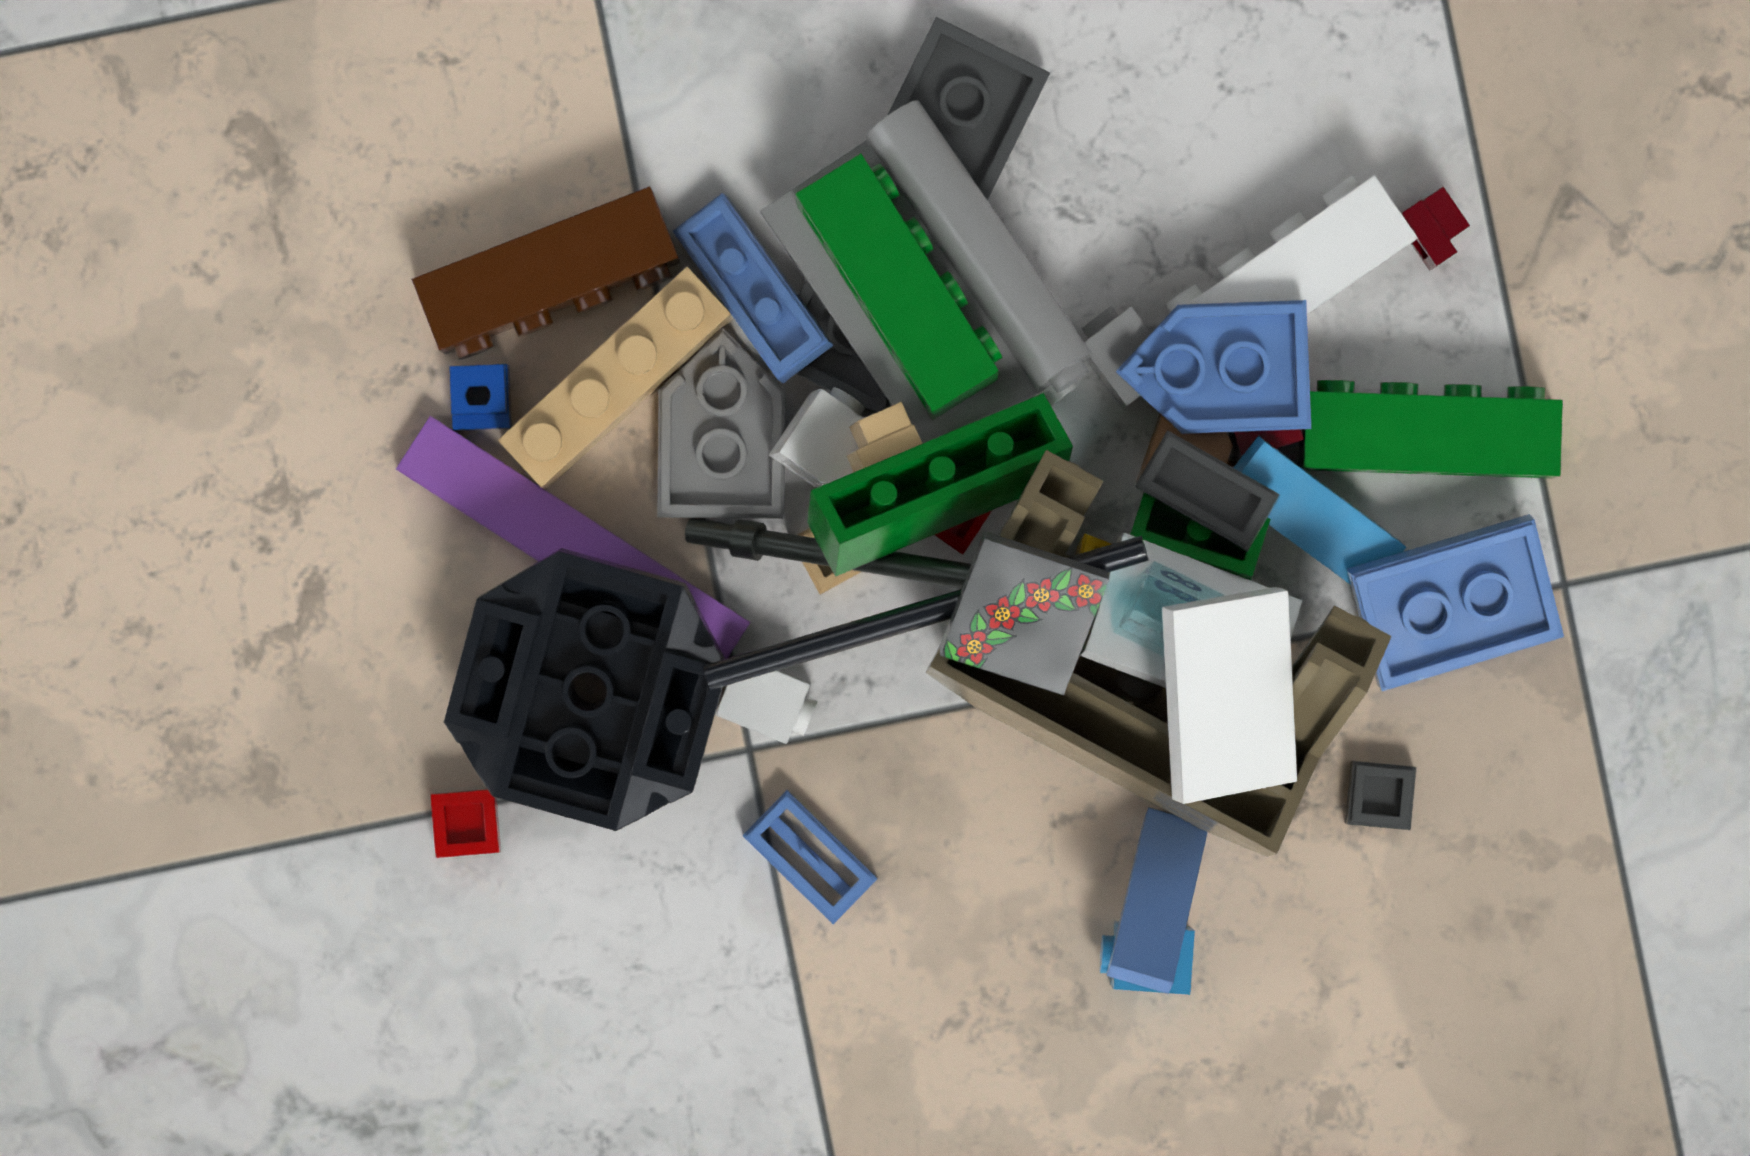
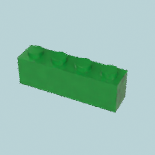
[795,153,1002,421]
[1298,380,1563,479]
[807,393,1073,577]

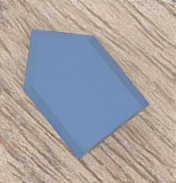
[1116,300,1311,434]

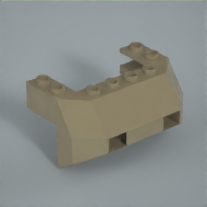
[925,450,1392,857]

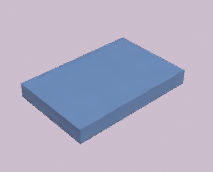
[1347,514,1564,691]

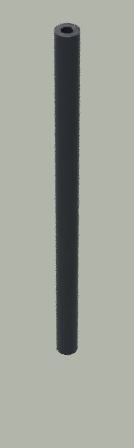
[703,536,1149,690]

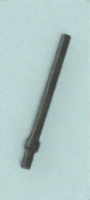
[685,518,971,588]

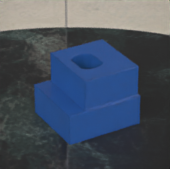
[449,364,512,431]

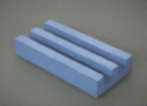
[742,790,878,924]

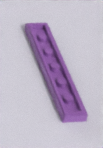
[396,416,751,659]

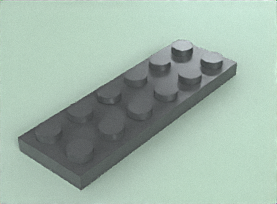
[797,17,1050,413]

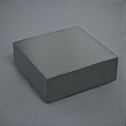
[1345,761,1416,830]

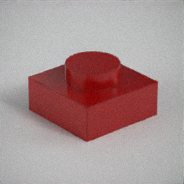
[430,789,501,858]

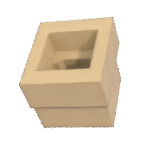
[846,402,923,472]

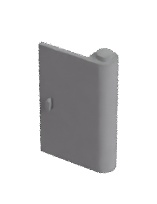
[760,100,1092,443]

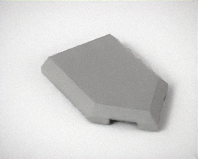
[657,327,786,519]

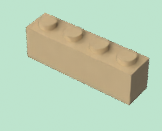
[498,267,733,490]

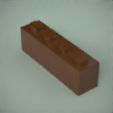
[411,186,681,360]

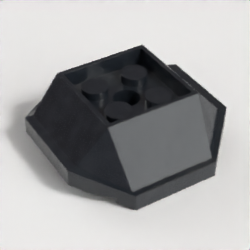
[444,548,725,831]

